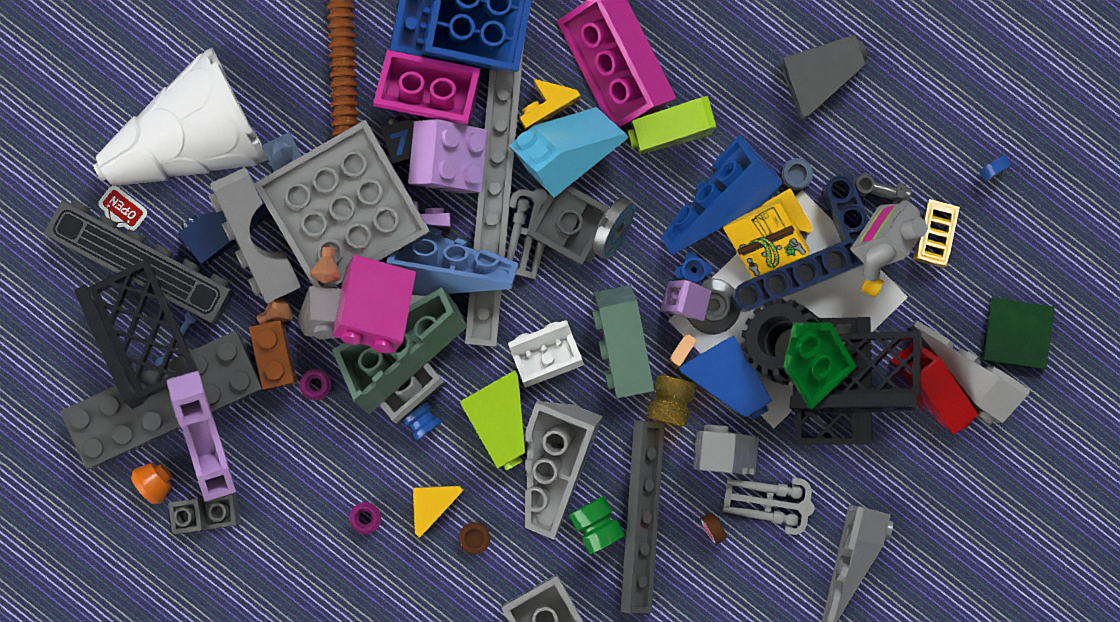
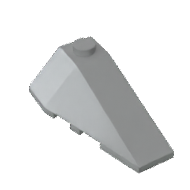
[298,286,425,340]
[909,321,1031,425]
[822,505,893,622]

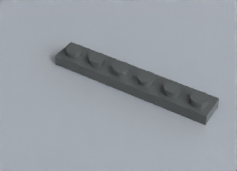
[621,420,665,613]

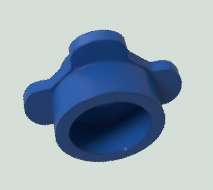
[675,252,712,286]

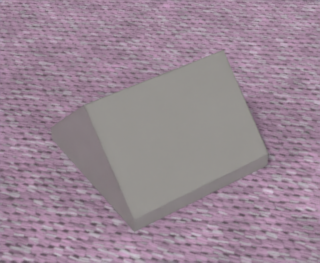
[380,363,446,424]

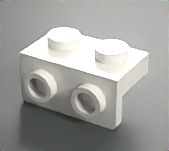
[508,320,584,388]

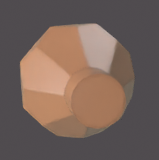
[310,247,341,283]
[257,296,293,325]

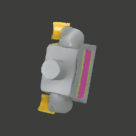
[850,200,927,298]

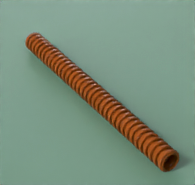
[327,0,359,289]

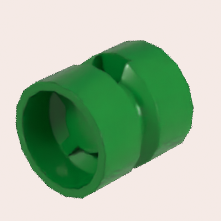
[568,496,625,555]

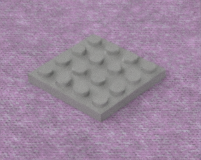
[254,120,430,288]

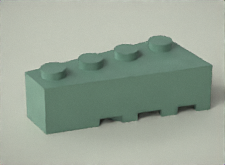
[332,287,467,415]

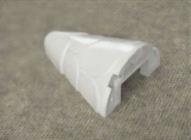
[93,48,268,186]

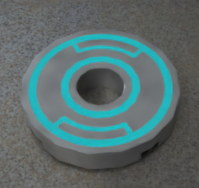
[593,198,635,259]

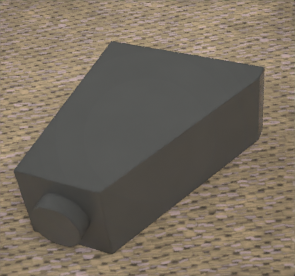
[780,34,868,122]

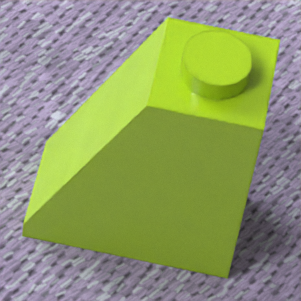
[627,96,716,155]
[460,370,525,471]

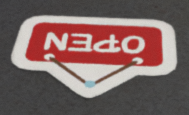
[99,186,147,231]

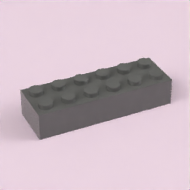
[60,330,265,470]

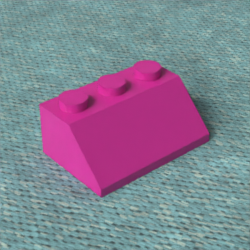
[373,50,480,125]

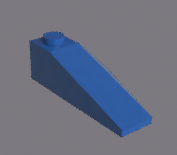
[661,135,783,255]

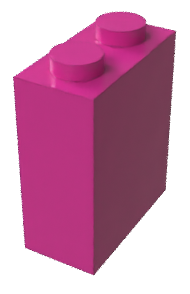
[332,254,416,353]

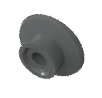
[687,278,740,335]

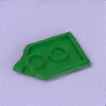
[783,323,857,410]

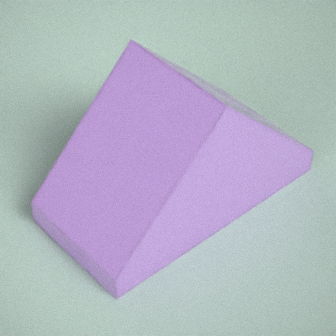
[660,280,712,321]

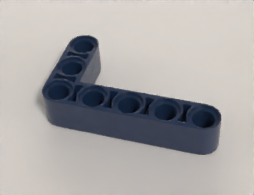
[731,175,869,312]

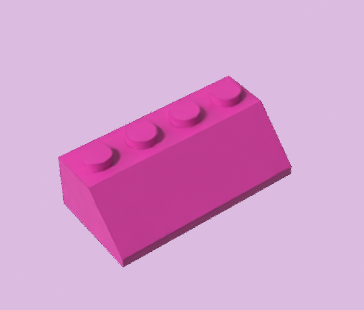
[557,0,677,129]

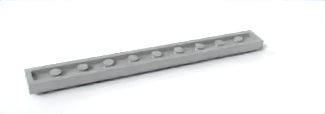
[465,39,525,347]

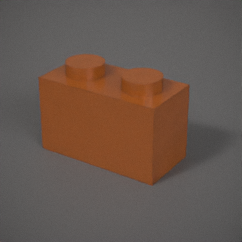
[249,320,298,391]

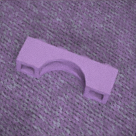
[167,371,236,502]

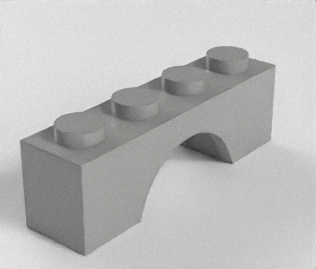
[208,168,301,303]

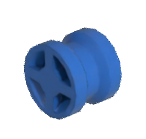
[402,402,442,441]

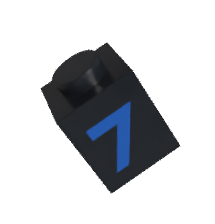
[381,116,414,168]

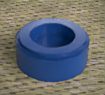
[980,155,1012,182]

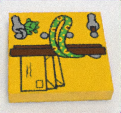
[723,198,810,278]

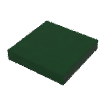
[982,298,1055,369]

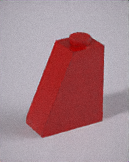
[890,342,978,434]

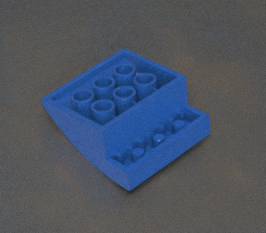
[389,0,532,72]

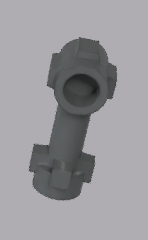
[852,173,912,204]

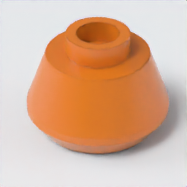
[131,463,173,504]

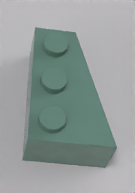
[593,285,654,398]

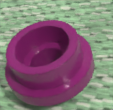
[300,369,332,400]
[349,502,381,534]

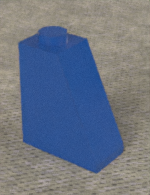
[677,335,772,420]

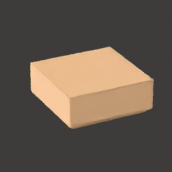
[669,334,697,367]

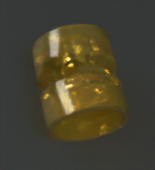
[646,374,697,427]

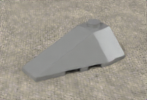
[525,401,603,540]

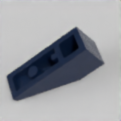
[178,202,271,266]

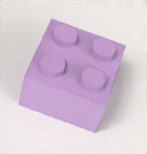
[408,119,487,193]

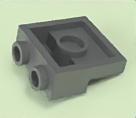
[527,185,609,267]

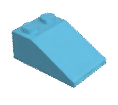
[509,107,628,197]

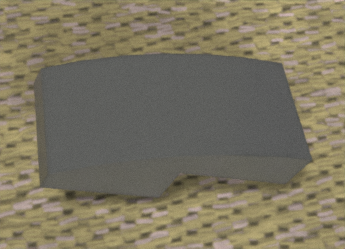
[168,493,241,534]

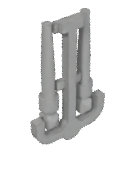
[506,188,548,279]
[723,478,815,535]

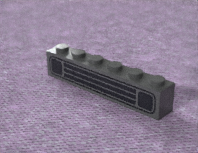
[44,200,234,325]

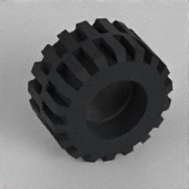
[741,298,824,385]

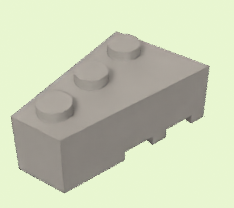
[693,425,759,475]

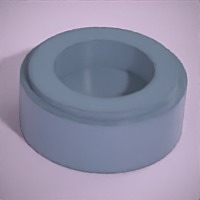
[781,158,813,191]

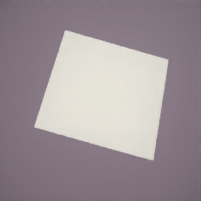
[668,190,908,428]

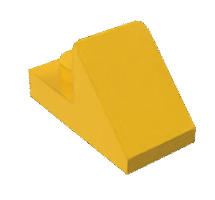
[520,79,580,131]

